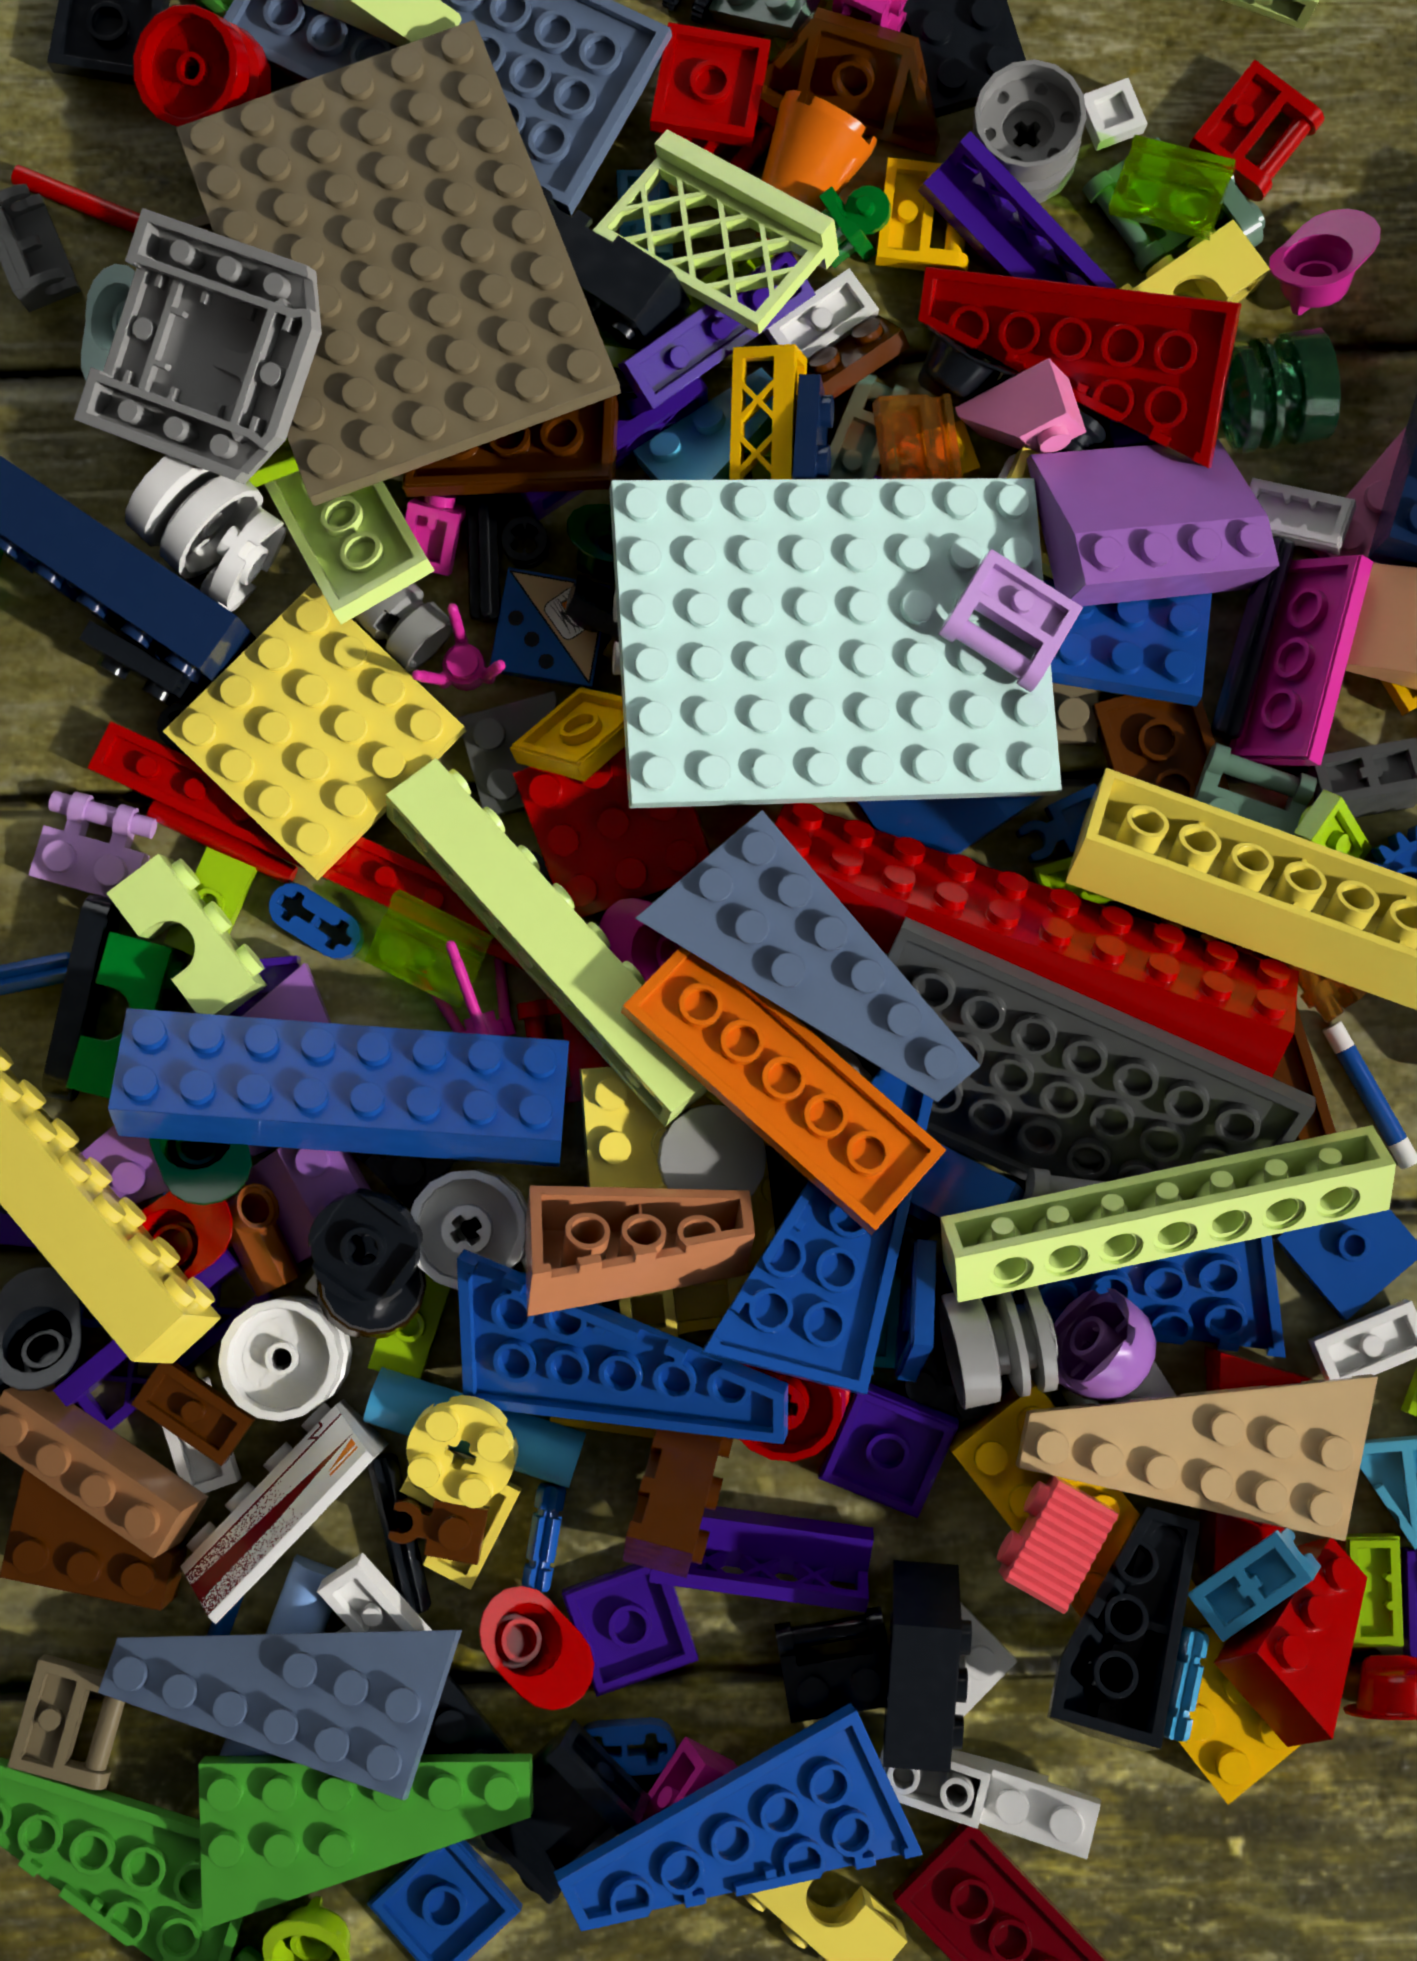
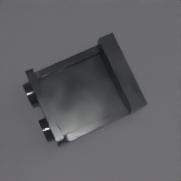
[481,1719,651,1904]

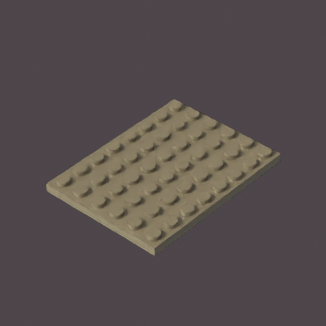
[176,20,621,506]

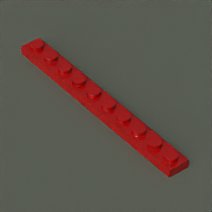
[87,721,526,972]

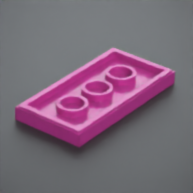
[1229,554,1373,766]

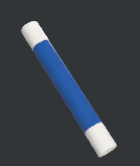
[1322,1021,1417,1169]

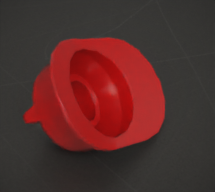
[141,1191,233,1279]
[479,1586,594,1711]
[1343,1654,1417,1720]

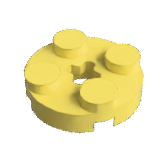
[406,1395,518,1509]

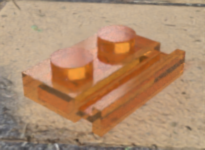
[872,393,963,479]

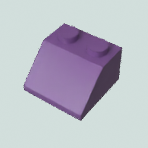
[245,1147,371,1265]

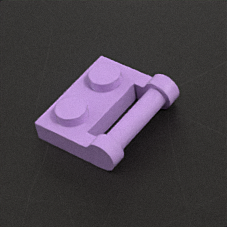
[938,549,1083,692]

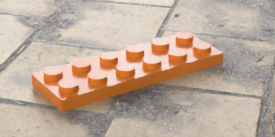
[621,946,946,1235]

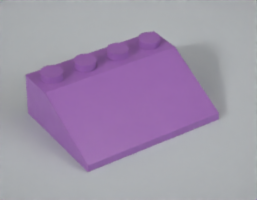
[1027,439,1280,606]

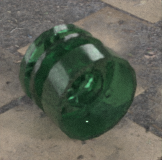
[1221,327,1341,454]

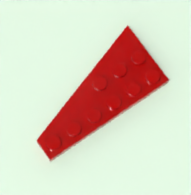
[918,267,1242,469]

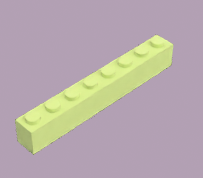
[386,758,709,1127]

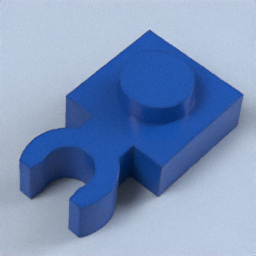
[1016,783,1097,863]

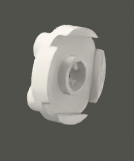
[200,506,286,612]

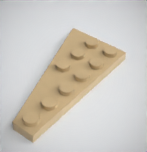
[1015,1374,1378,1541]

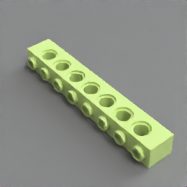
[940,1125,1396,1303]

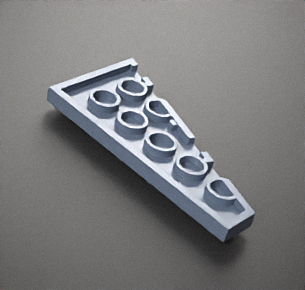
[635,810,980,1102]
[98,1630,462,1800]

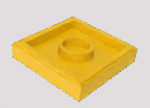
[510,687,625,782]

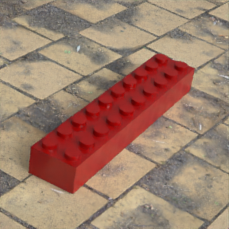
[775,803,1299,1078]

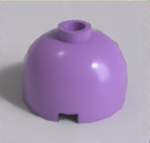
[1054,1288,1157,1401]

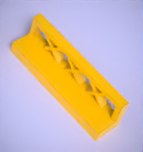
[729,344,807,480]

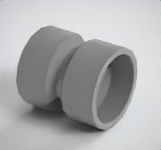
[354,583,453,672]

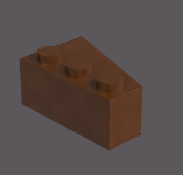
[623,1429,734,1578]
[0,1469,188,1611]

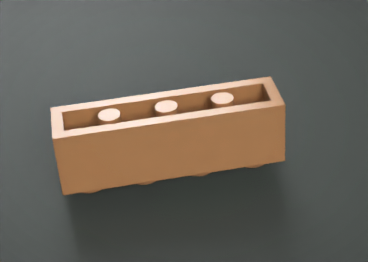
[0,1388,208,1559]

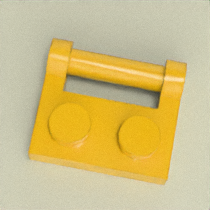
[875,157,969,271]

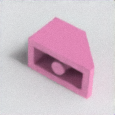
[955,358,1086,454]

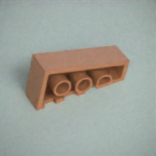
[525,1185,755,1317]

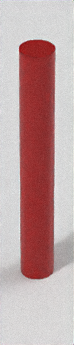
[11,165,140,233]
[147,800,298,884]

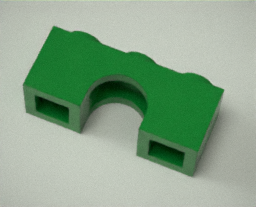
[66,932,187,1099]

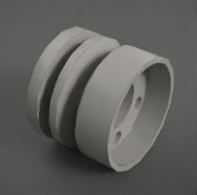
[972,59,1087,203]
[937,1286,1059,1409]

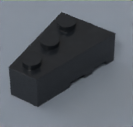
[541,186,692,347]
[883,1560,972,1772]

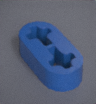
[269,883,364,960]
[583,1717,676,1776]

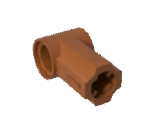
[226,1183,302,1297]

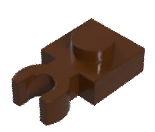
[388,1498,490,1565]

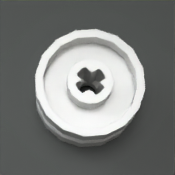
[125,455,264,579]
[410,1169,527,1290]
[218,1294,353,1422]

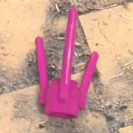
[412,603,506,691]
[419,940,516,1036]

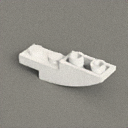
[880,1749,1101,1859]

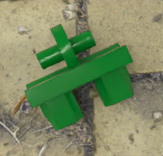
[819,185,891,268]

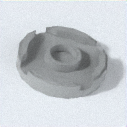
[657,1104,767,1196]

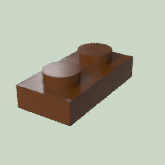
[807,315,910,398]
[131,1362,256,1466]

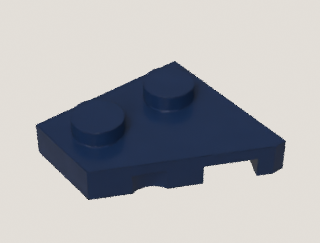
[792,374,834,479]

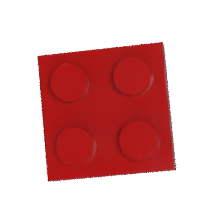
[650,22,771,148]

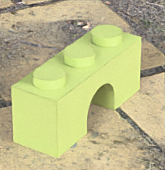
[106,854,267,1016]

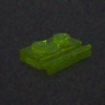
[1109,134,1236,241]
[364,889,494,1008]

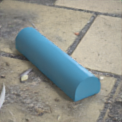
[363,1367,586,1488]

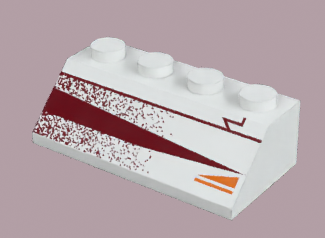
[180,1399,389,1624]

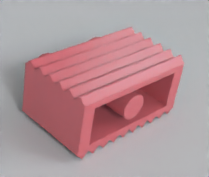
[997,1475,1118,1614]

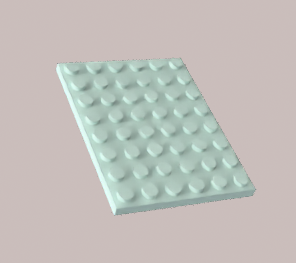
[609,478,1062,808]

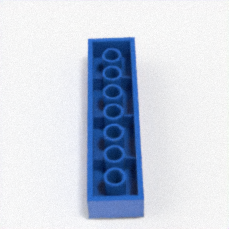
[108,1008,569,1167]

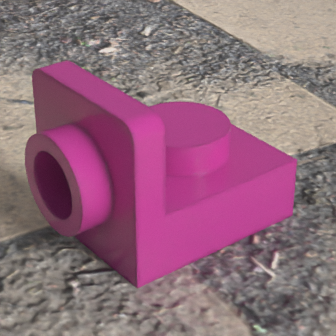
[405,495,467,576]

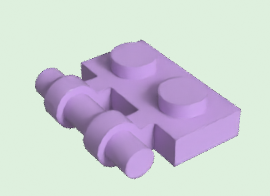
[28,791,157,898]

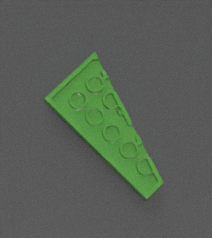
[198,1753,534,1931]
[0,1757,245,1961]

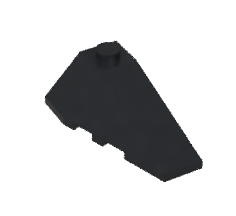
[1047,1506,1200,1752]

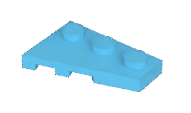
[633,367,773,480]

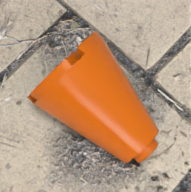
[755,90,877,240]

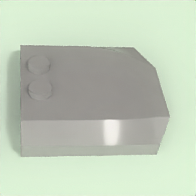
[74,208,322,484]

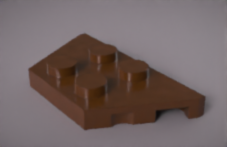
[762,7,940,156]

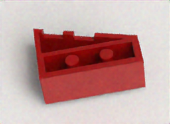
[1213,1537,1368,1747]

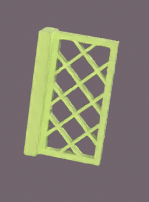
[592,129,839,334]

